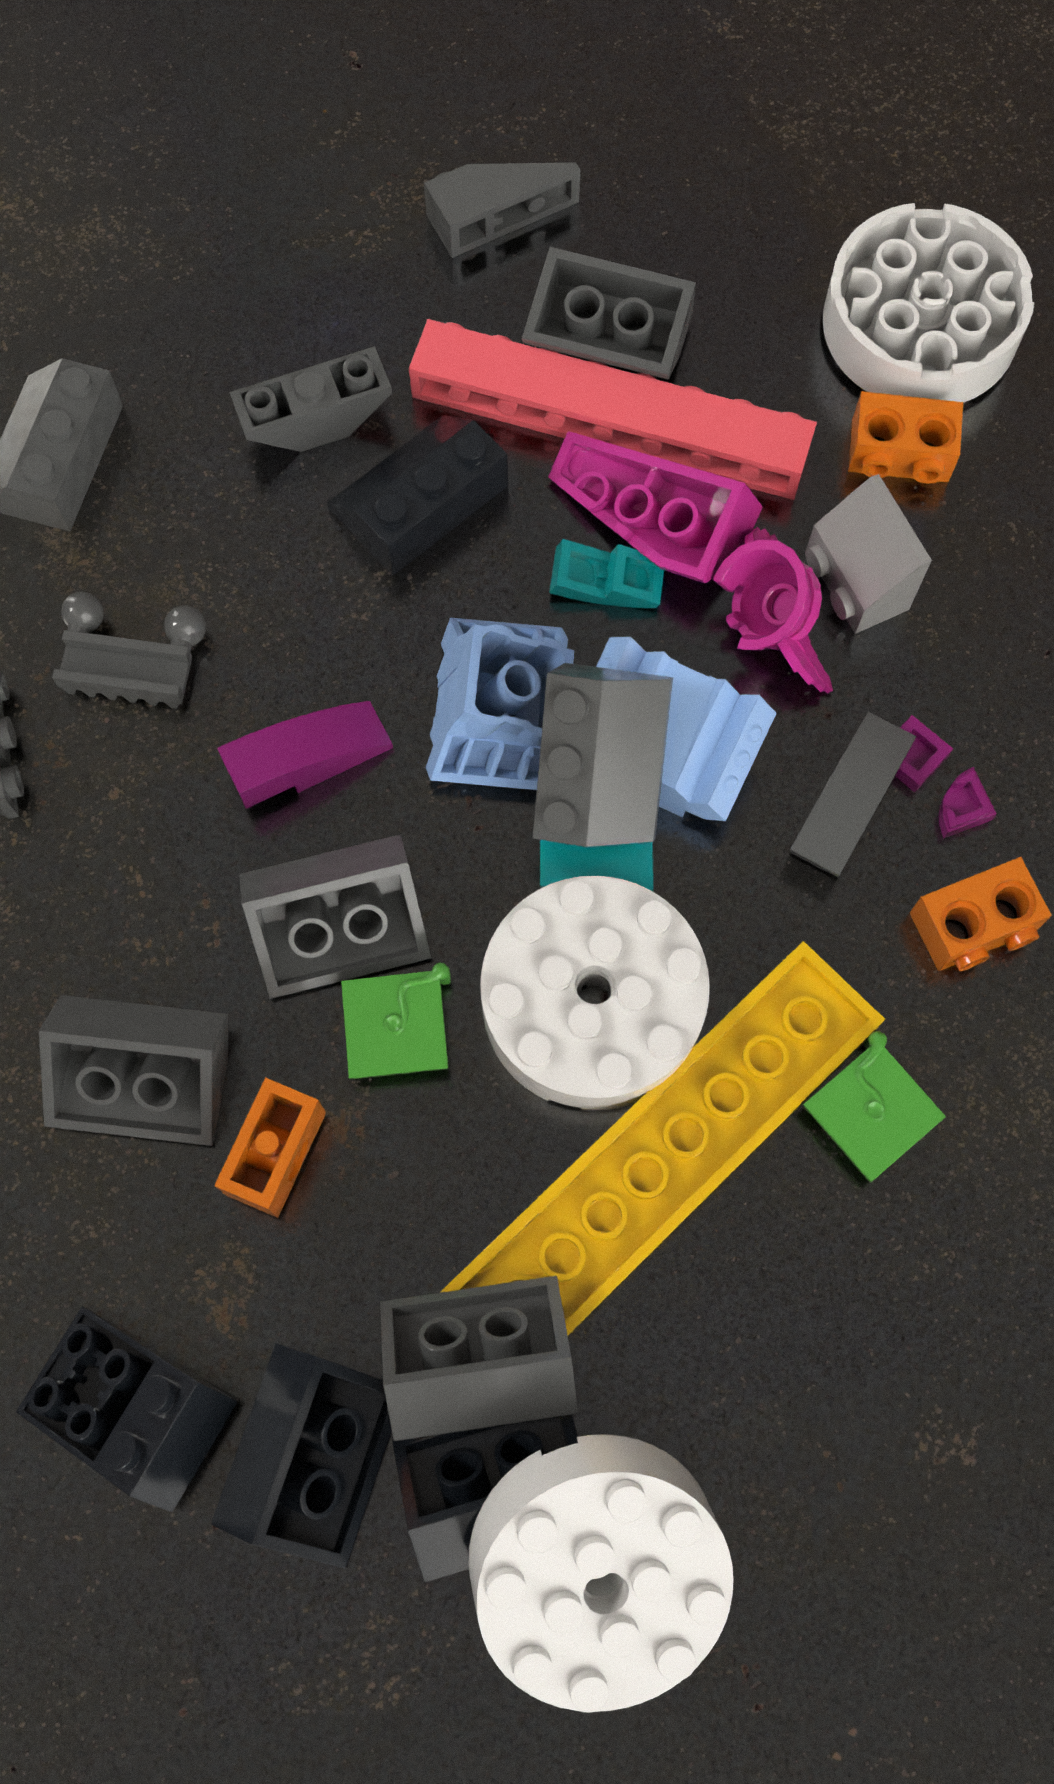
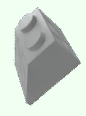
[805,474,932,634]

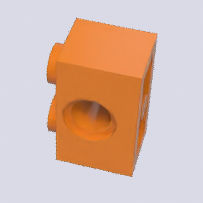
[214,1077,326,1218]

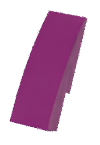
[217,700,393,809]

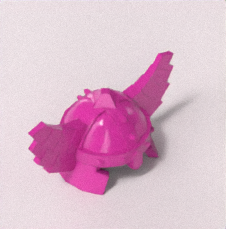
[713,527,833,694]

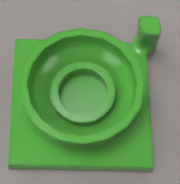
[341,962,451,1080]
[803,1031,946,1182]

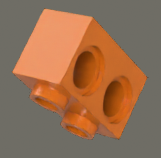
[848,391,963,484]
[910,857,1052,971]

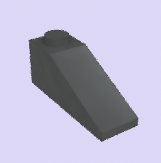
[424,162,580,258]

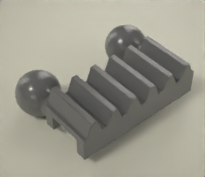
[52,591,206,709]

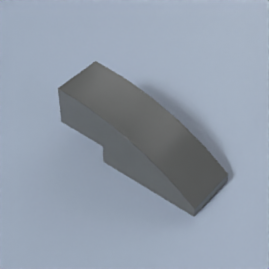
[790,712,916,878]

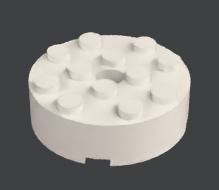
[823,203,1034,403]
[480,876,710,1111]
[468,1434,733,1713]

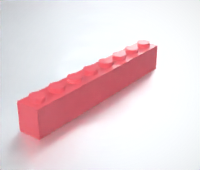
[409,319,817,500]

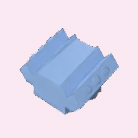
[426,618,575,790]
[596,637,776,821]

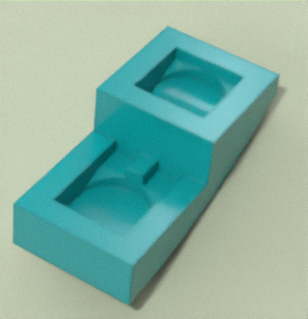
[549,539,664,608]
[540,840,654,892]

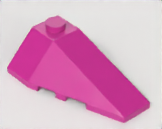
[548,431,763,584]

